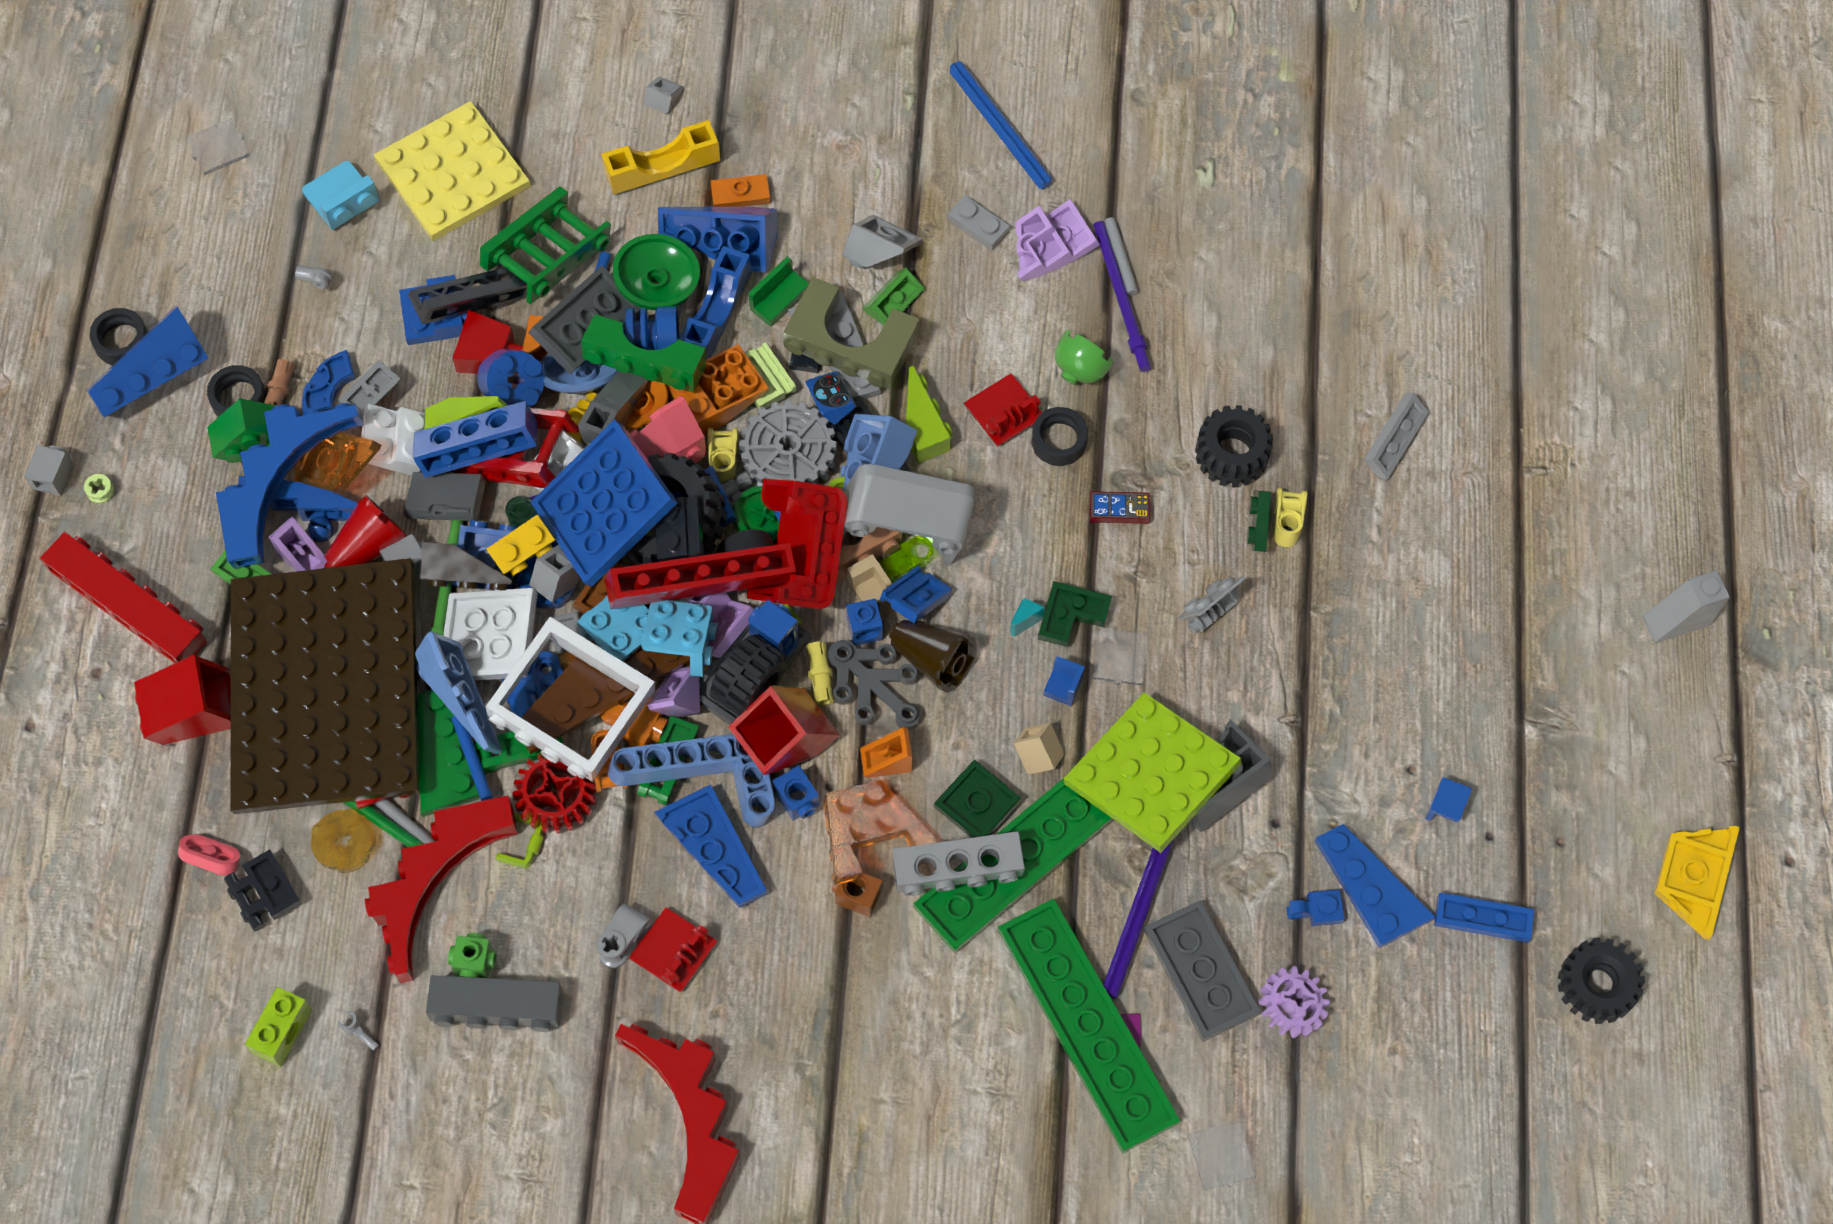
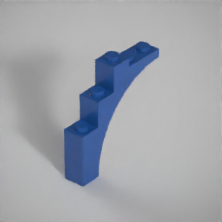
[216,403,364,569]

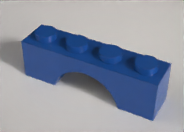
[678,246,751,359]

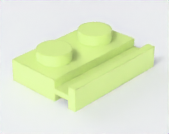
[745,342,796,409]

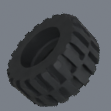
[625,453,727,565]

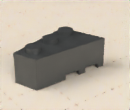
[1190,719,1273,832]

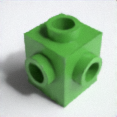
[448,933,497,978]

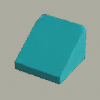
[1010,598,1045,637]

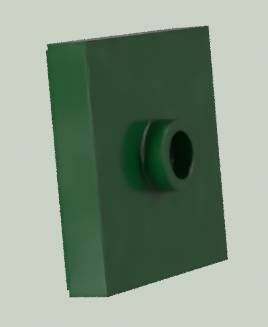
[933,759,1022,838]

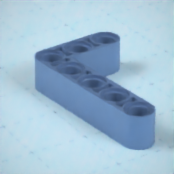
[608,734,775,828]

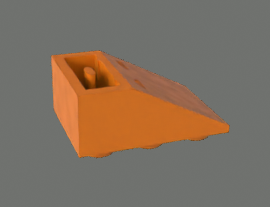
[665,344,769,436]

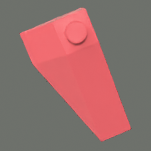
[630,396,707,464]

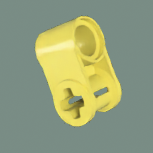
[708,428,739,483]
[1273,487,1307,547]

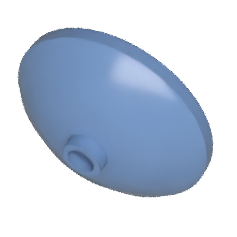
[540,353,619,394]

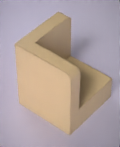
[847,554,892,603]
[1013,722,1064,774]

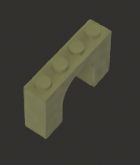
[783,277,920,390]

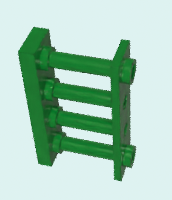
[479,186,611,304]

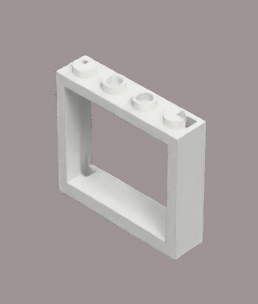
[486,617,655,781]

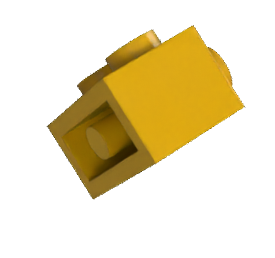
[487,514,556,576]

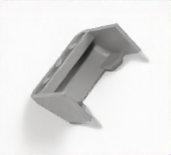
[843,464,976,565]

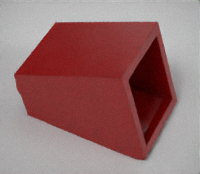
[134,655,231,745]
[728,686,840,775]

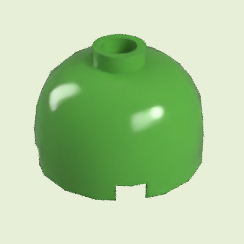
[1054,330,1114,385]

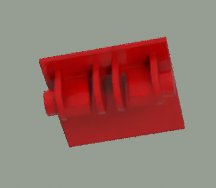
[963,373,1043,447]
[629,907,718,993]

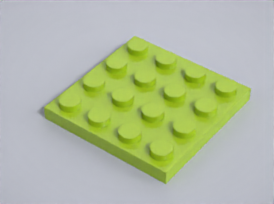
[1063,692,1241,853]

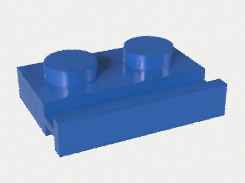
[880,566,952,623]

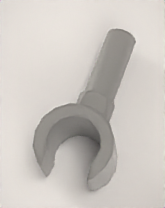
[338,1011,379,1051]

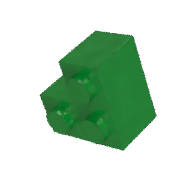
[207,398,276,463]

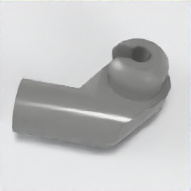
[295,265,332,289]

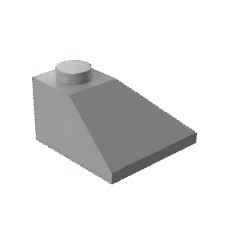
[842,215,923,268]

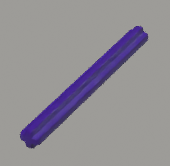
[1103,839,1174,999]

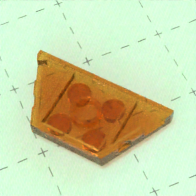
[295,432,382,495]

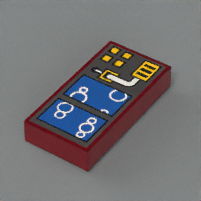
[1089,491,1150,524]

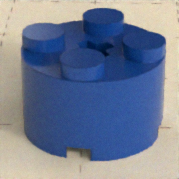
[477,349,544,406]

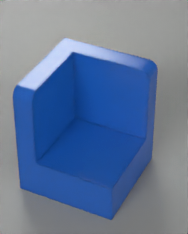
[1043,656,1085,707]
[1425,777,1472,822]

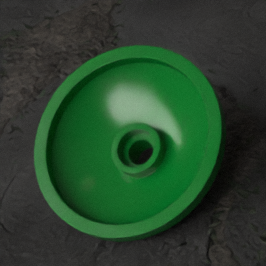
[613,234,700,310]

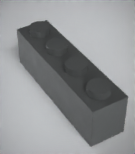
[426,975,563,1032]

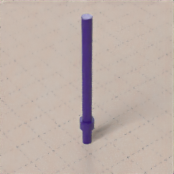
[1093,221,1151,372]

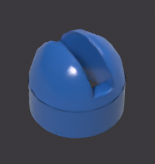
[308,516,333,543]

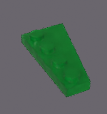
[418,689,480,818]

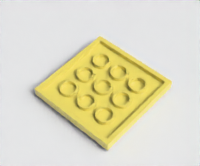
[374,101,531,241]

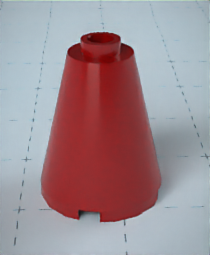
[324,495,407,568]

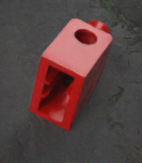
[452,311,523,374]

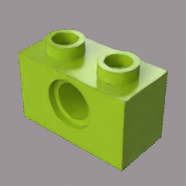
[244,987,313,1067]

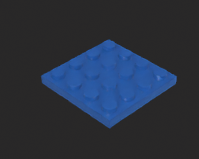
[531,419,678,587]

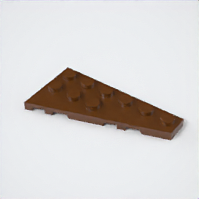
[521,604,690,755]

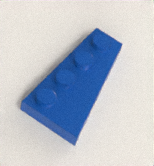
[1315,824,1435,949]

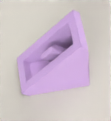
[269,517,327,572]
[647,667,700,717]

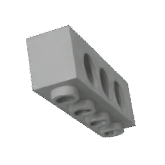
[892,832,1024,896]

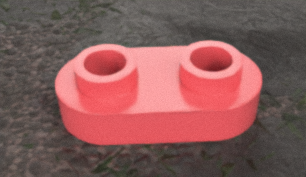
[178,834,240,876]

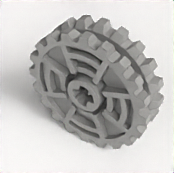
[739,400,836,486]

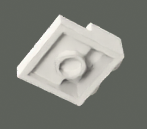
[358,404,425,475]

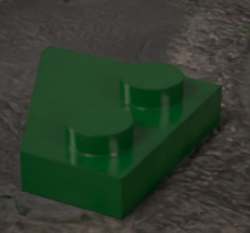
[1247,490,1271,552]

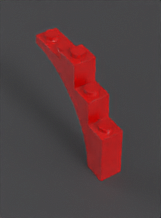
[365,795,518,983]
[615,1024,740,1224]

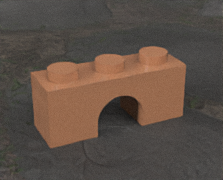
[836,527,902,584]

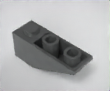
[578,371,649,444]

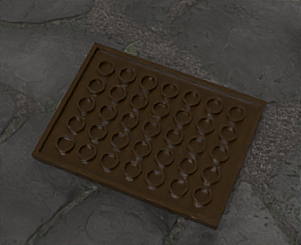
[230,558,420,814]

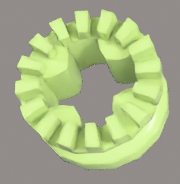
[84,474,115,504]

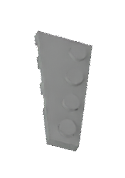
[788,292,881,402]

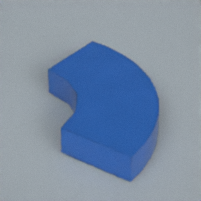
[302,350,356,415]

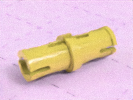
[807,642,834,706]

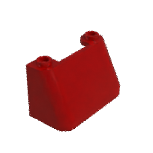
[747,478,847,609]

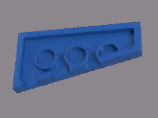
[654,784,767,908]

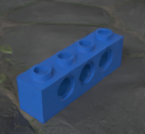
[413,401,537,478]

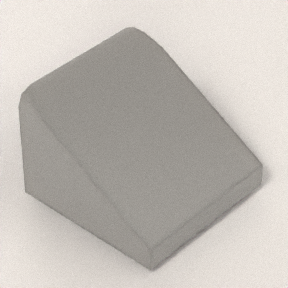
[644,76,683,114]

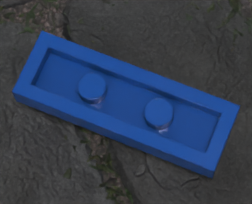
[1434,892,1534,943]

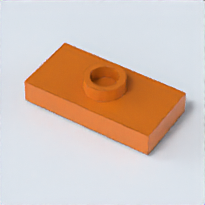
[710,174,770,207]

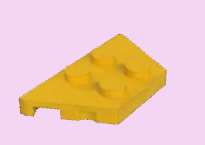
[1654,826,1740,940]

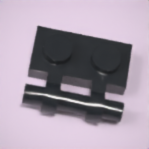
[224,849,302,932]

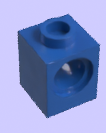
[846,598,883,646]
[773,765,820,821]

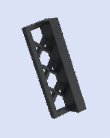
[408,267,527,324]

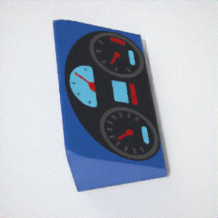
[805,371,856,425]

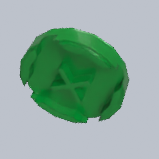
[733,486,779,544]

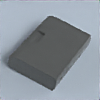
[404,472,486,521]

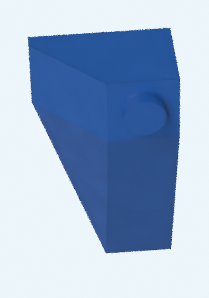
[658,207,778,273]

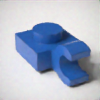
[1286,890,1345,926]

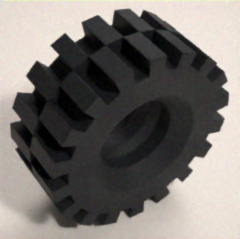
[1558,938,1645,1024]

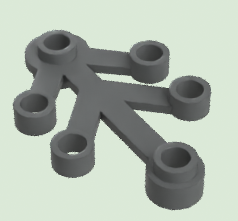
[828,640,920,731]

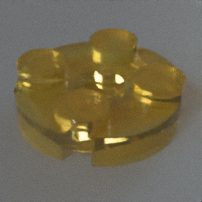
[311,809,376,873]

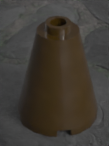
[889,619,977,693]

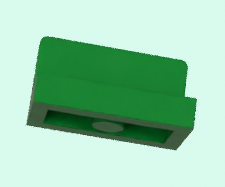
[748,256,809,327]

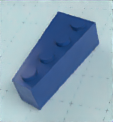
[86,306,208,417]

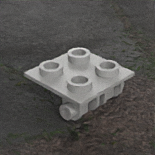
[1178,576,1246,634]

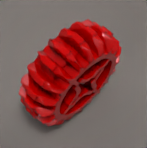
[512,753,597,834]

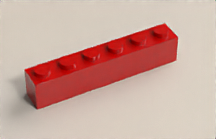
[40,531,207,664]
[604,543,796,609]

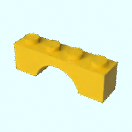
[601,120,720,195]

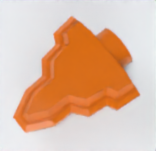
[599,696,669,747]

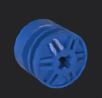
[623,306,680,350]

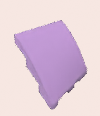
[1016,199,1100,281]
[685,592,754,658]

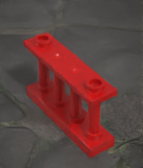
[451,405,579,488]

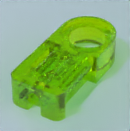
[876,536,933,584]

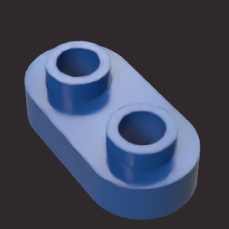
[530,651,563,699]

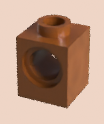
[832,866,883,918]

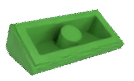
[862,268,925,326]

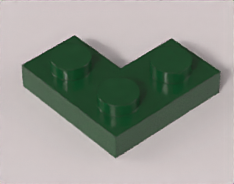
[1038,581,1112,647]

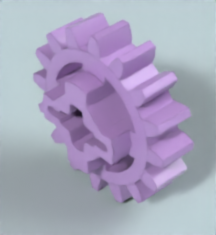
[1258,966,1330,1038]

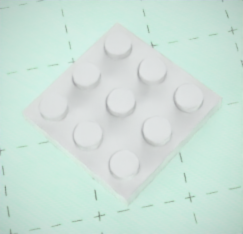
[443,588,538,680]

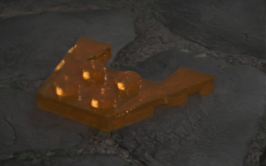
[823,780,939,885]

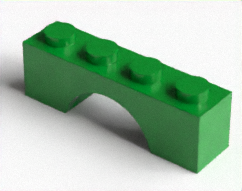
[581,314,706,393]

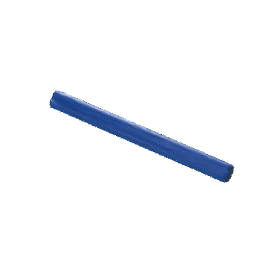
[950,61,1052,190]

